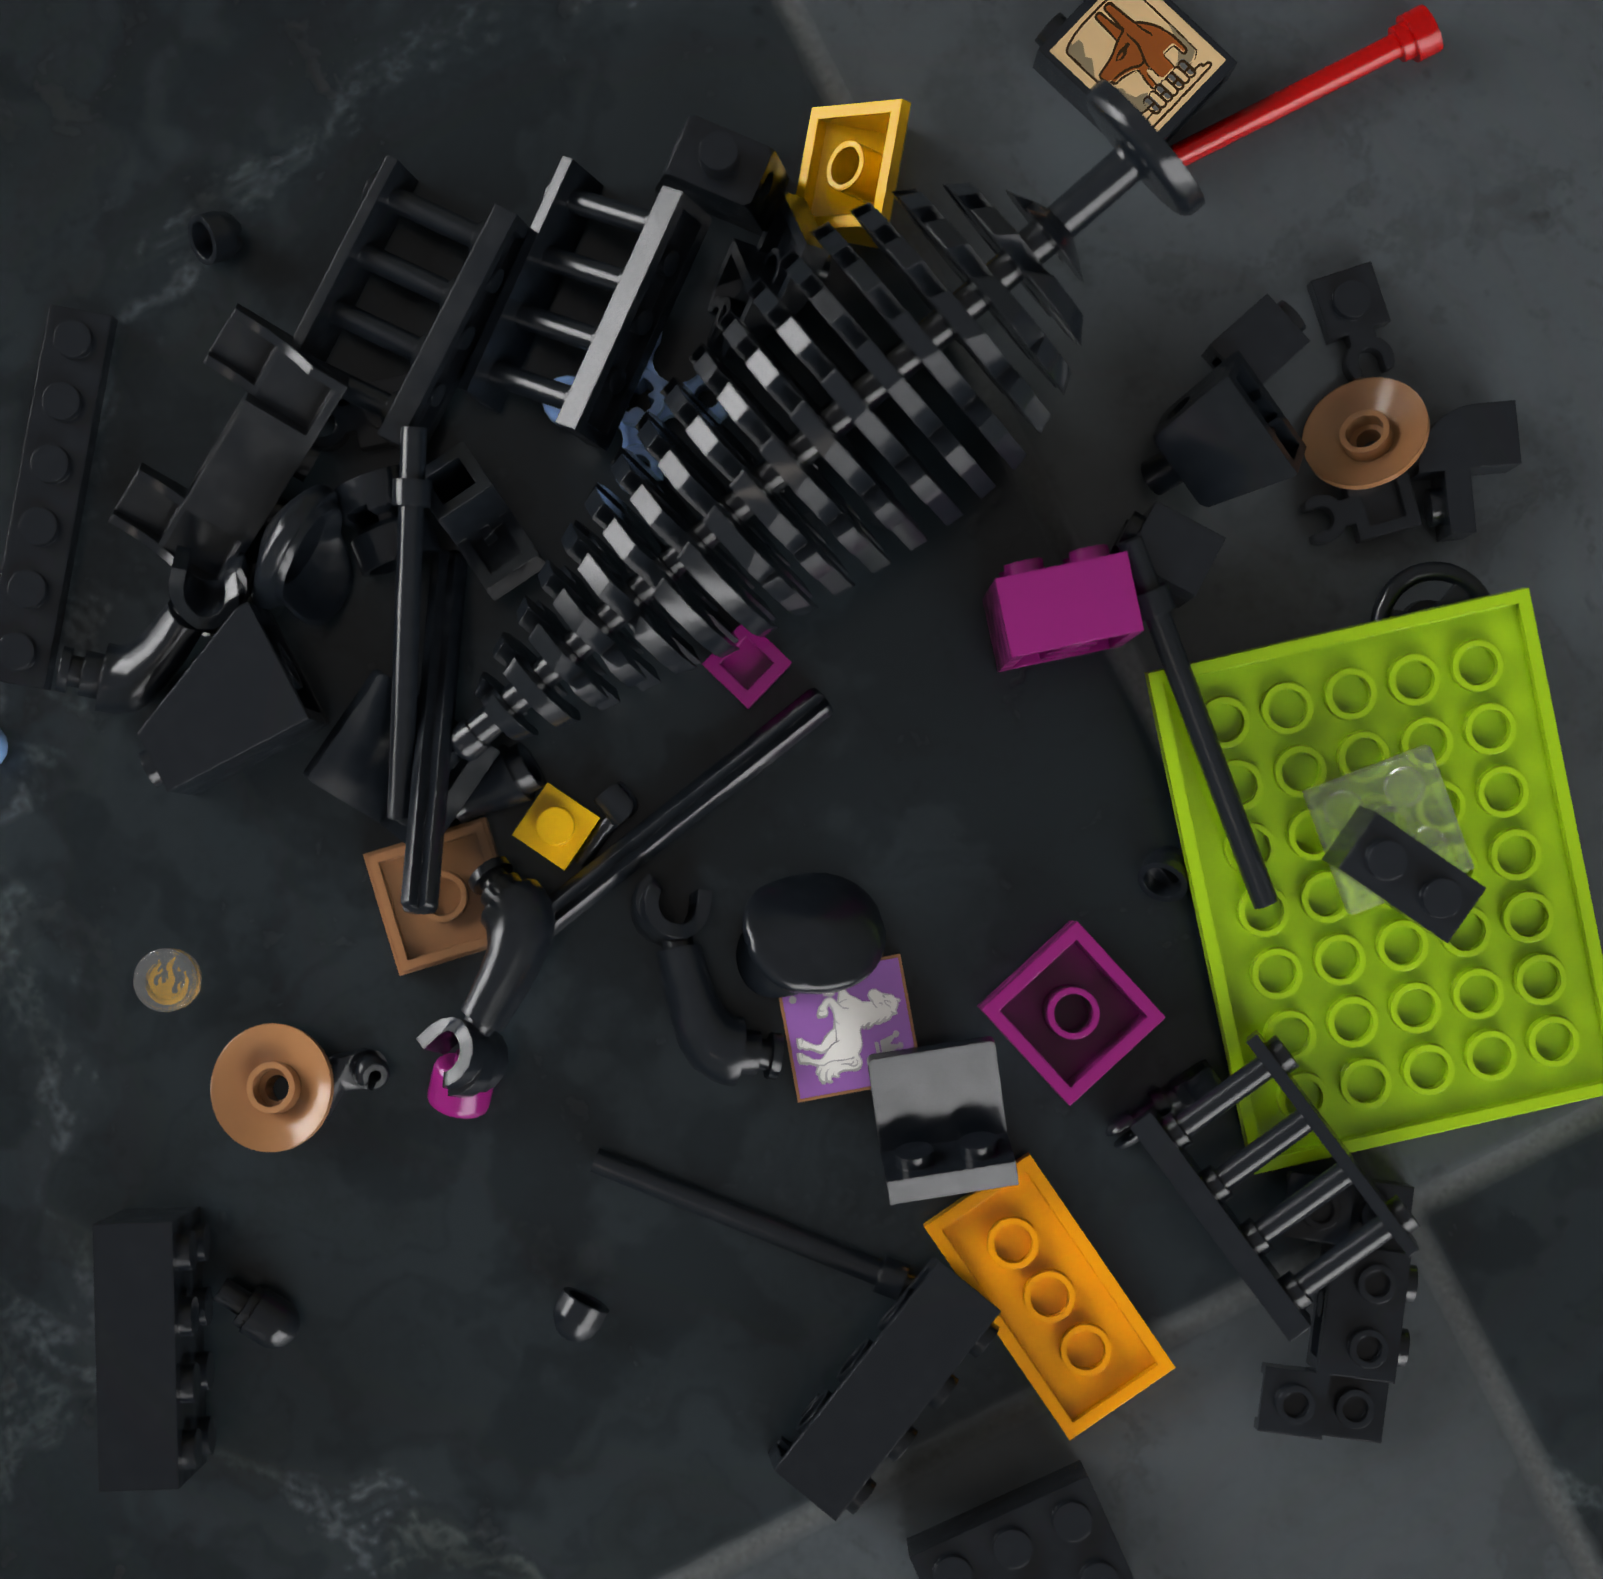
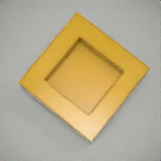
[512,782,602,871]

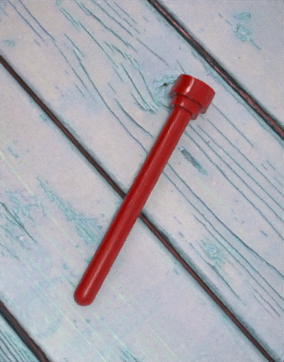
[1170,4,1443,167]

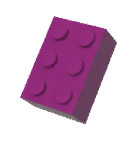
[982,544,1144,672]

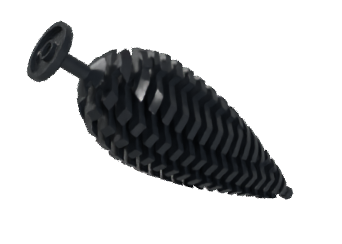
[450,79,1205,762]

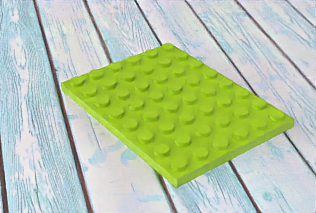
[1144,588,1603,1175]

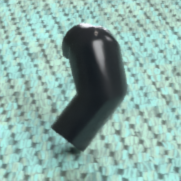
[325,1048,390,1121]

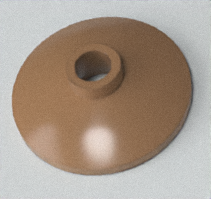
[1302,377,1430,490]
[210,1023,334,1152]

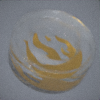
[133,948,202,1012]

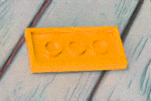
[923,1152,1176,1440]

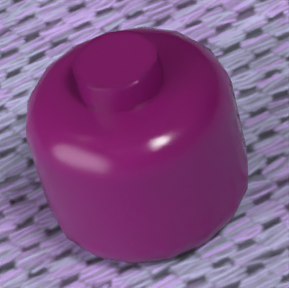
[427,1049,494,1119]

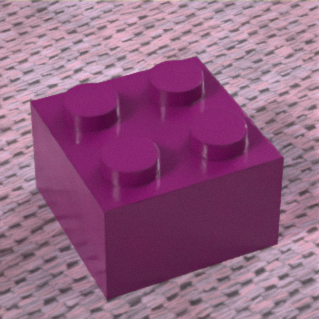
[977,920,1166,1106]

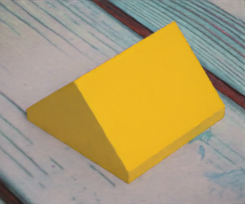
[796,99,911,248]

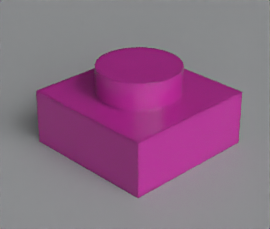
[702,624,792,709]

